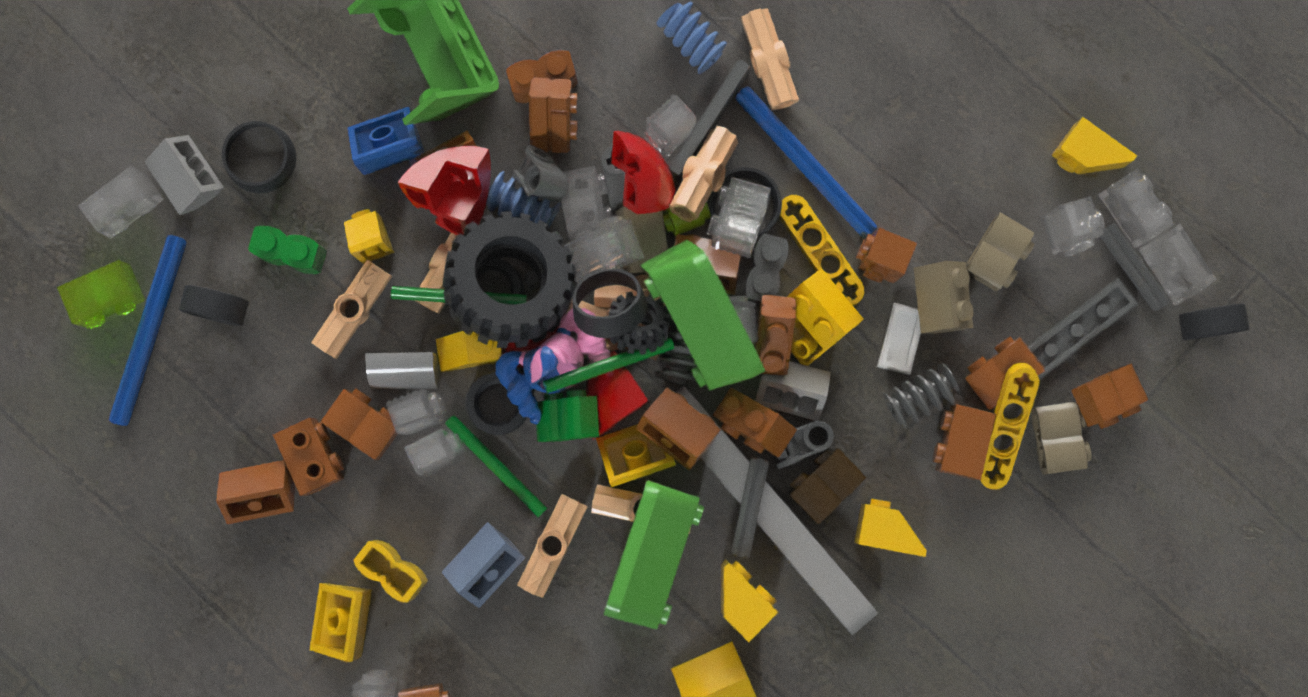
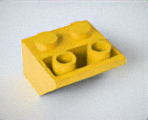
[787,268,864,366]
[721,559,778,642]

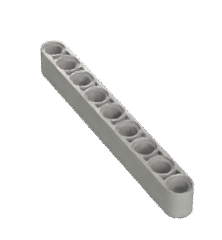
[675,386,878,636]

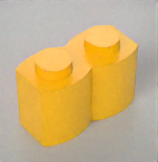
[353,540,428,603]

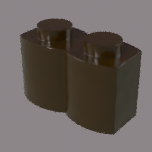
[788,448,867,524]

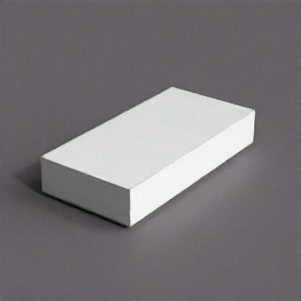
[877,302,921,375]

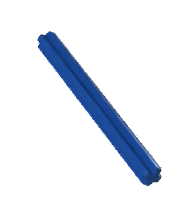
[736,86,877,239]
[109,235,186,426]

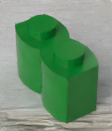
[248,226,327,274]
[536,390,599,442]

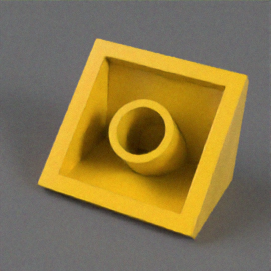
[596,424,676,487]
[309,583,372,662]
[671,641,756,697]

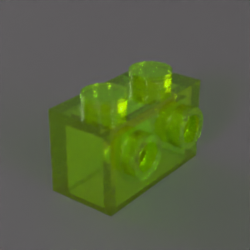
[57,260,145,329]

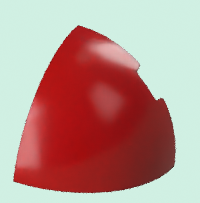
[611,131,675,215]
[398,146,491,235]
[585,350,649,440]

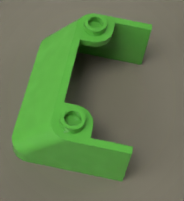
[347,0,499,125]
[640,239,765,390]
[603,480,704,629]

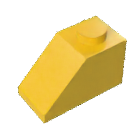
[1052,117,1137,174]
[344,209,394,264]
[436,331,505,372]
[854,499,927,557]

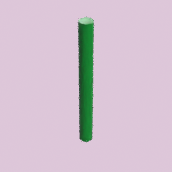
[391,286,527,305]
[543,336,674,393]
[445,415,548,518]

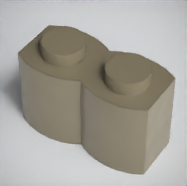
[966,212,1035,292]
[1031,402,1092,475]

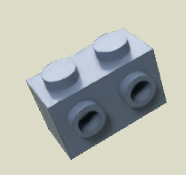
[442,522,525,608]

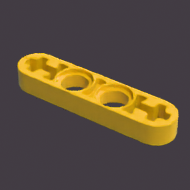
[779,195,864,306]
[981,363,1039,490]

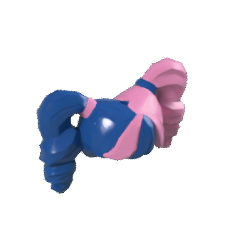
[495,308,611,424]

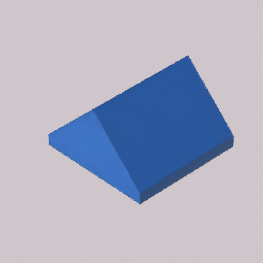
[347,107,425,175]

